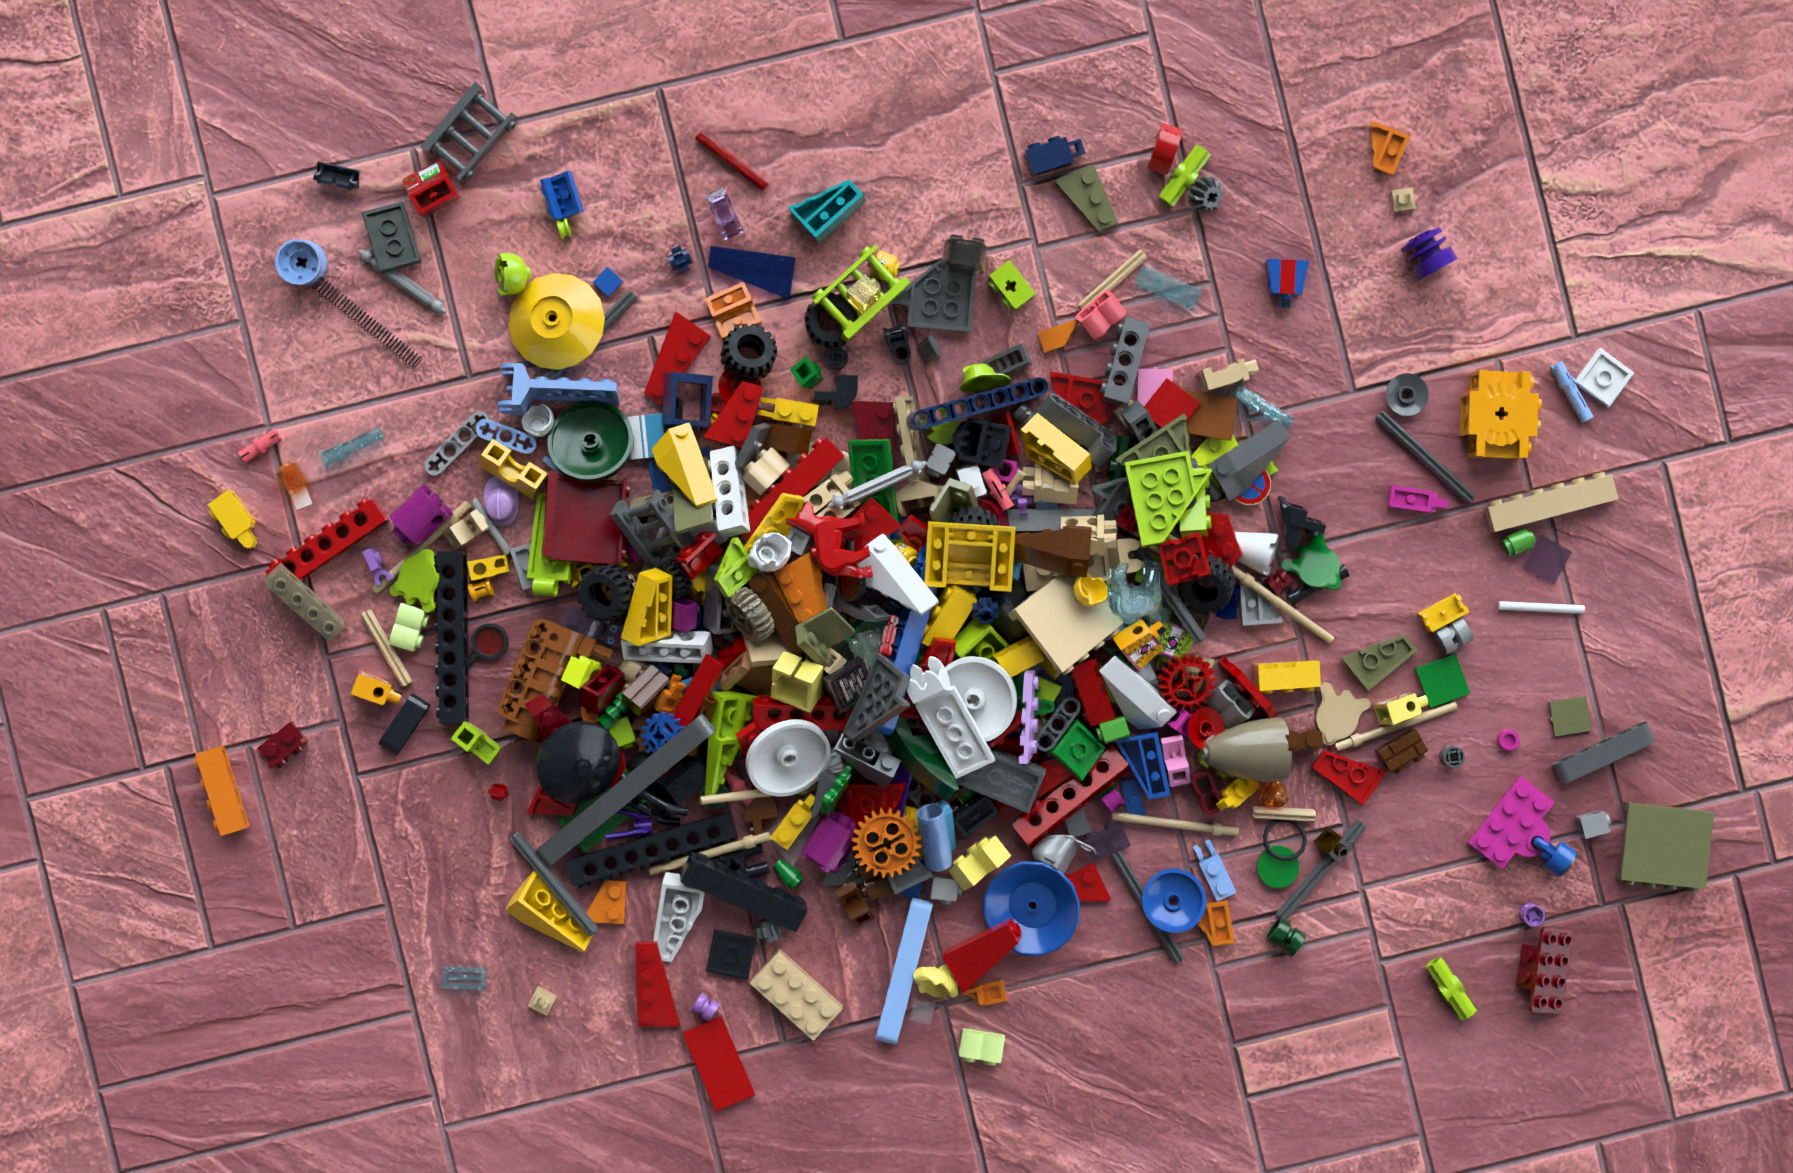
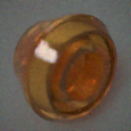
[1259,782,1289,807]

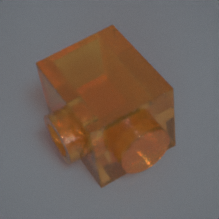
[276,461,312,496]

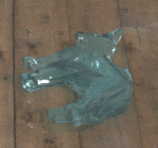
[1107,560,1173,638]

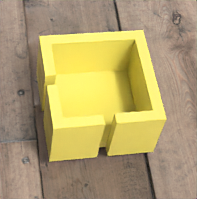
[771,651,823,713]

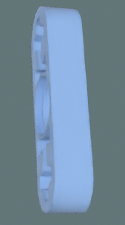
[476,419,536,454]

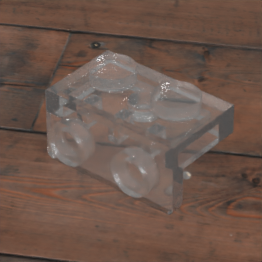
[849,627,883,672]

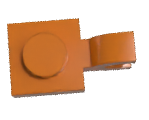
[654,674,686,714]

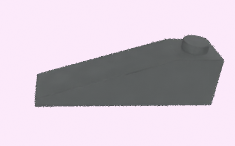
[1206,419,1290,501]

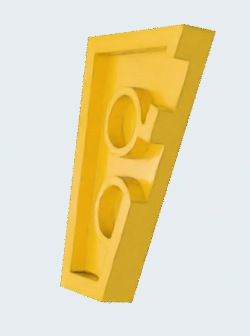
[744,493,804,553]

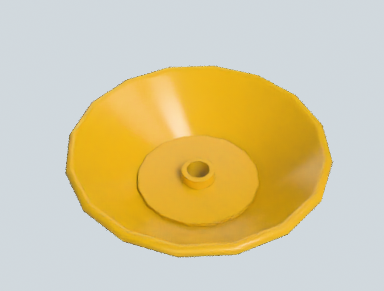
[508,273,605,370]

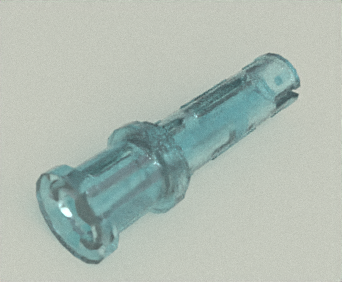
[1232,383,1295,429]
[319,426,385,468]

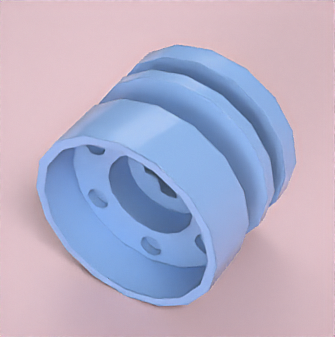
[275,239,328,285]

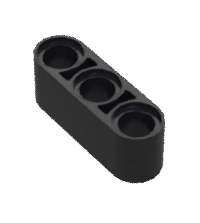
[378,693,431,756]

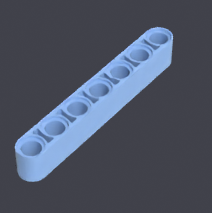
[875,897,933,1045]

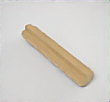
[1252,806,1316,822]

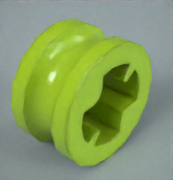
[556,218,572,240]

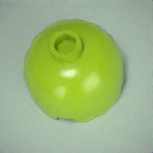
[495,253,531,296]

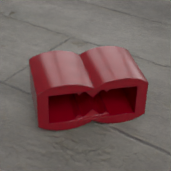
[1190,769,1224,816]

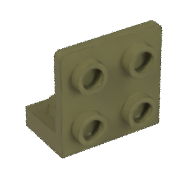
[929,478,979,523]
[795,607,855,668]

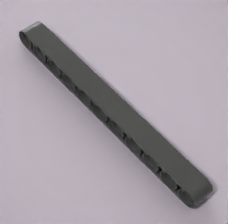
[536,713,716,867]

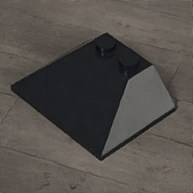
[626,738,729,814]

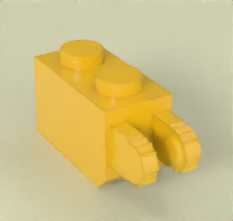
[757,397,819,428]
[207,490,258,549]

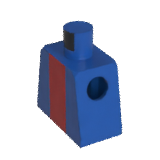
[1265,259,1309,308]

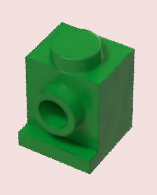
[790,356,824,389]

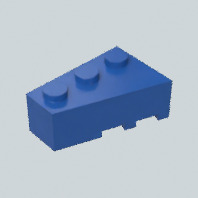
[1115,730,1170,800]

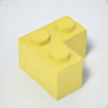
[948,836,1011,891]

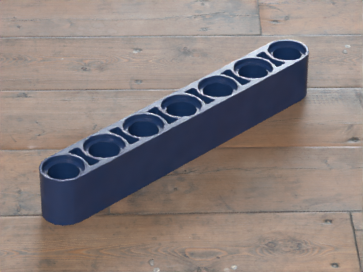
[906,377,1048,431]

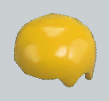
[1073,574,1108,607]

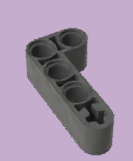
[1037,393,1117,467]

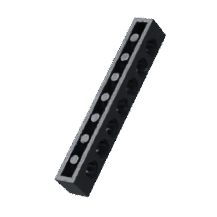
[434,551,469,723]
[565,810,738,888]

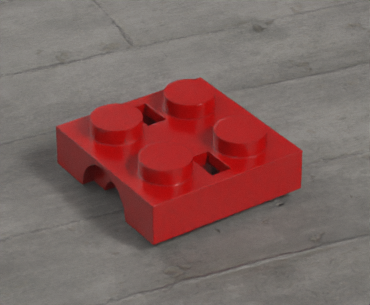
[1158,532,1211,586]

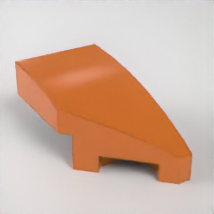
[1038,319,1079,353]
[963,979,1008,1006]

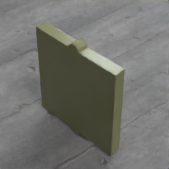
[1549,696,1592,737]

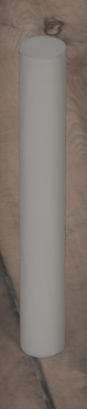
[470,498,511,556]

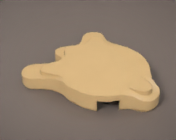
[1315,682,1371,745]

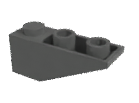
[834,732,901,788]

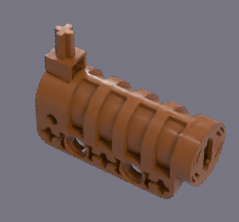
[498,618,614,743]

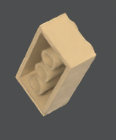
[750,948,843,1041]

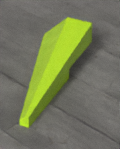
[705,691,758,796]

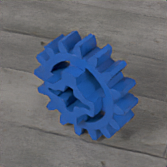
[641,712,685,753]

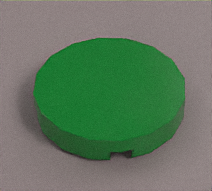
[1257,845,1299,888]

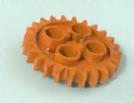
[852,807,922,878]

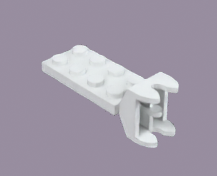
[907,656,995,779]

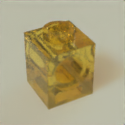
[847,274,881,313]

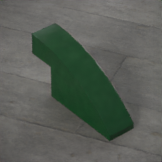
[884,718,959,800]

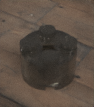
[941,234,987,275]

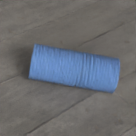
[917,804,953,872]

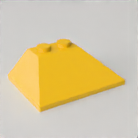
[925,521,1016,592]

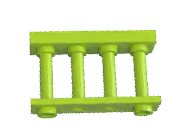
[811,244,911,343]

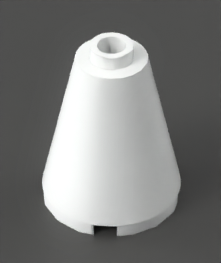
[1235,532,1279,576]

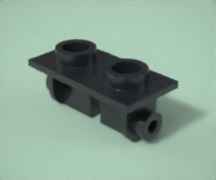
[313,161,360,190]

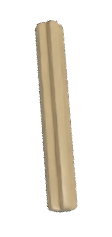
[1078,250,1147,310]
[361,610,412,687]

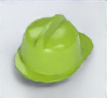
[960,364,1011,393]

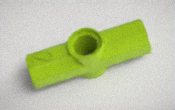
[1158,144,1211,208]
[1425,957,1477,1020]

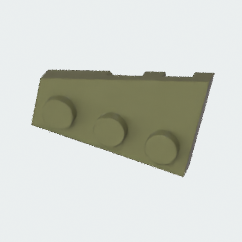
[1054,164,1118,232]
[1340,634,1418,691]

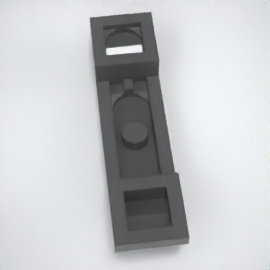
[820,571,891,622]

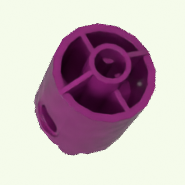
[389,483,454,547]
[801,812,858,874]

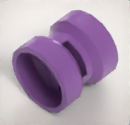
[1519,903,1545,927]
[690,993,720,1022]

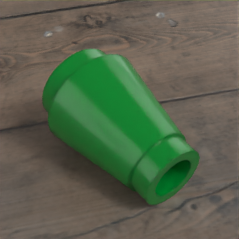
[773,859,804,890]

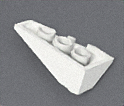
[1099,656,1177,730]

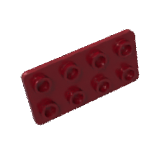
[1516,927,1573,1014]

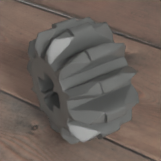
[1187,176,1225,213]

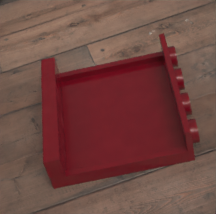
[541,471,630,566]

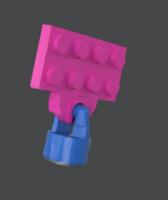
[1467,776,1577,877]

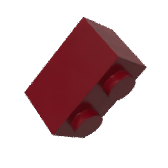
[580,664,625,715]

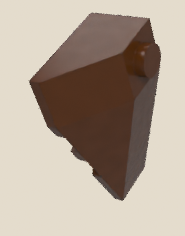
[1014,525,1092,577]
[743,570,804,656]

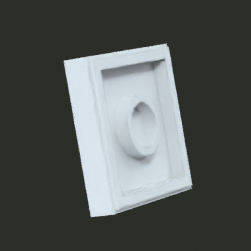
[1574,348,1634,408]

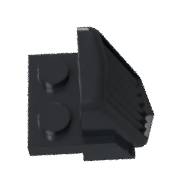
[952,417,1012,469]
[1277,496,1326,552]

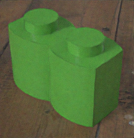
[1094,715,1130,744]

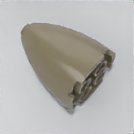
[1201,717,1292,782]

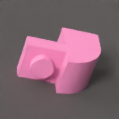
[1161,734,1191,787]

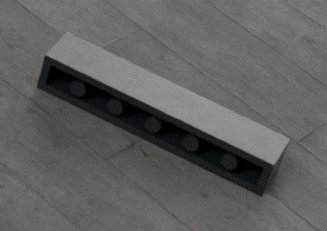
[680,852,808,932]

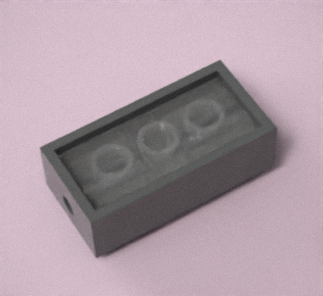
[952,744,1046,813]

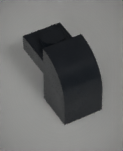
[814,375,858,410]

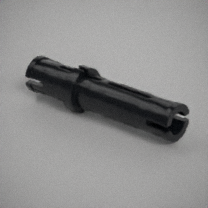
[1286,564,1350,605]

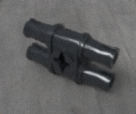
[709,843,770,878]

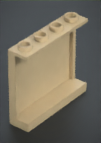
[1008,574,1124,676]

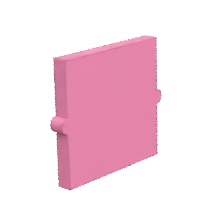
[1137,367,1173,407]

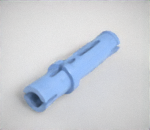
[1550,361,1593,423]

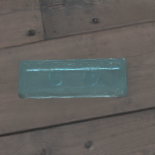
[1134,265,1202,310]

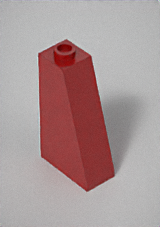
[942,918,1022,993]

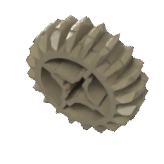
[725,587,775,643]

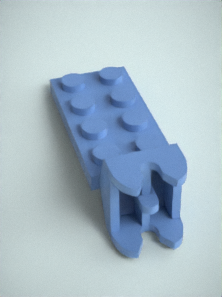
[497,363,620,415]

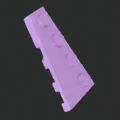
[1019,670,1039,764]

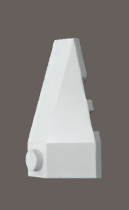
[857,534,939,615]
[653,872,705,962]

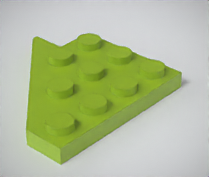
[1124,451,1212,548]

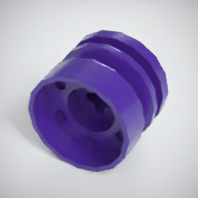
[1400,227,1458,281]

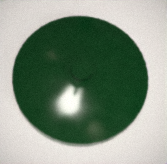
[547,401,634,483]

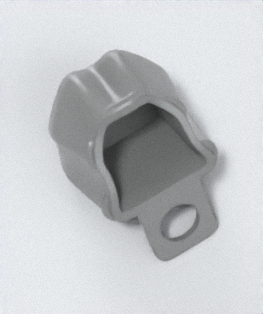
[1032,835,1097,874]

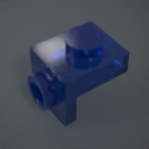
[1215,586,1240,620]

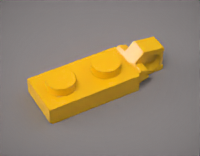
[1216,777,1261,811]
[771,793,815,850]

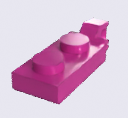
[1387,485,1449,513]

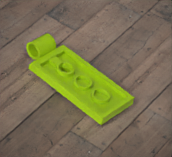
[527,493,573,596]

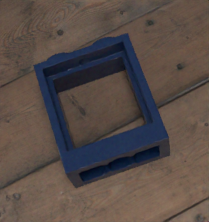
[662,372,713,432]

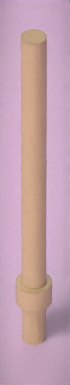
[372,501,471,594]
[1231,565,1334,644]
[1335,701,1458,751]
[699,782,818,805]
[1111,812,1239,836]
[649,832,771,875]

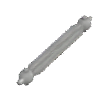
[358,248,447,315]
[828,459,927,510]

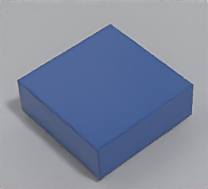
[593,267,623,297]

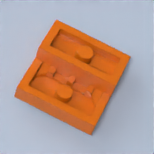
[705,282,762,341]

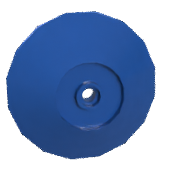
[983,861,1080,956]

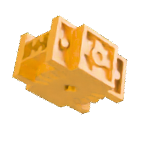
[1459,370,1542,460]

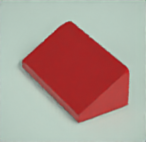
[993,412,1021,457]

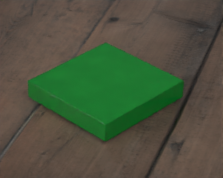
[1414,653,1470,708]
[1050,720,1106,781]

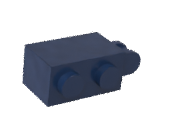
[1024,136,1086,177]

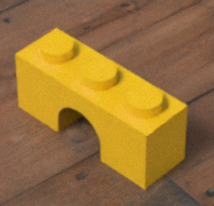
[478,439,548,500]

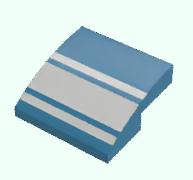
[627,413,664,460]

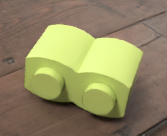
[389,603,430,652]
[959,1028,1005,1066]

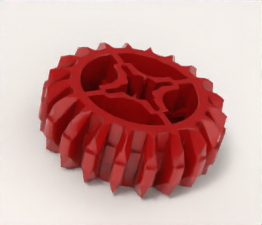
[1158,653,1216,711]

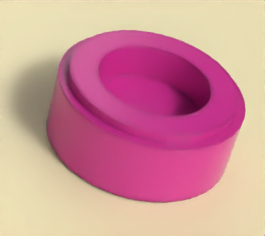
[1497,729,1520,751]

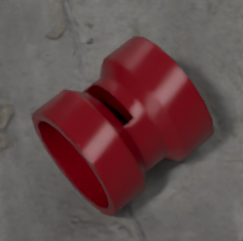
[1264,567,1294,597]

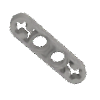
[424,411,490,476]

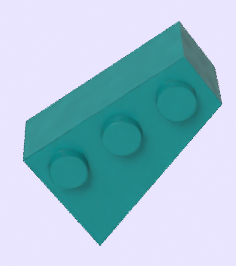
[787,179,866,244]

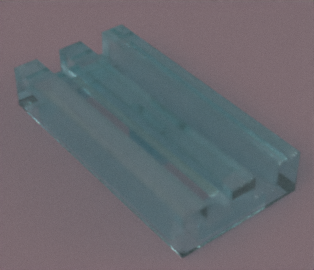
[442,965,487,990]

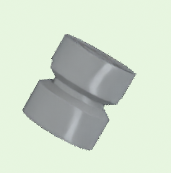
[1433,617,1474,655]

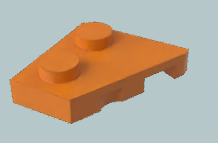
[1371,121,1411,177]
[586,880,627,924]
[1198,900,1235,946]

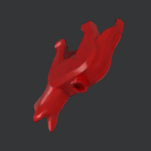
[785,501,873,579]

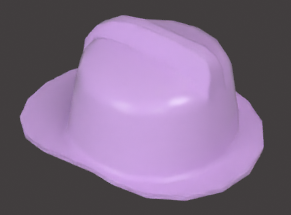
[484,476,518,526]

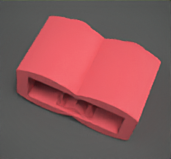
[1075,290,1127,340]

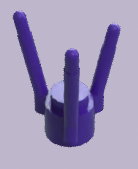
[604,809,652,840]

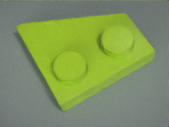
[714,538,759,598]

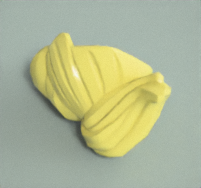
[913,965,958,998]

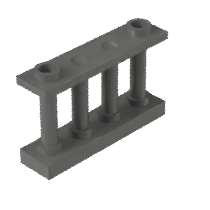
[420,81,517,183]
[610,489,695,569]

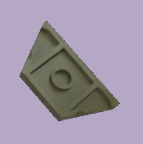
[1114,413,1192,467]

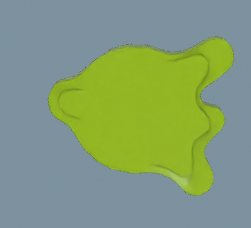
[389,549,439,612]

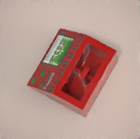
[402,160,461,218]

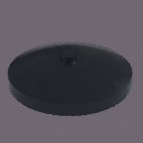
[535,721,620,803]

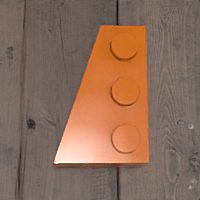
[774,552,828,624]

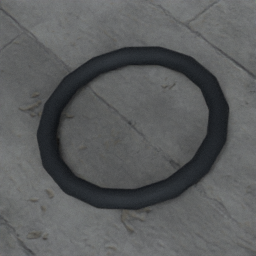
[1263,820,1307,861]

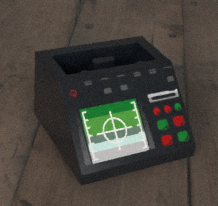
[949,785,999,838]

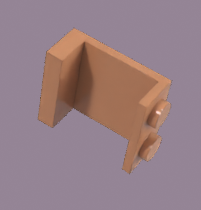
[719,651,774,698]

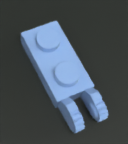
[1193,839,1236,902]

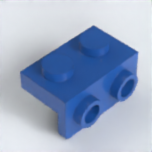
[540,171,584,220]

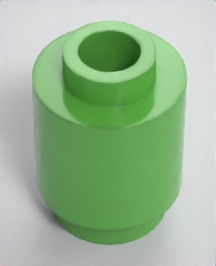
[1502,528,1536,556]

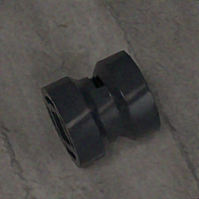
[827,347,848,370]

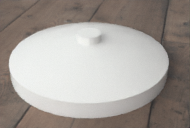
[945,656,1017,742]
[746,719,831,796]

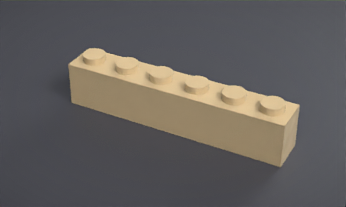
[1484,472,1619,532]

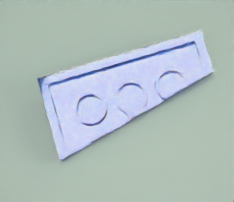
[708,246,796,300]

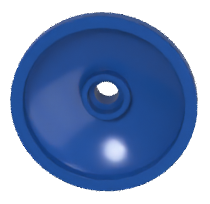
[1142,868,1206,933]

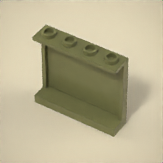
[1615,802,1714,892]

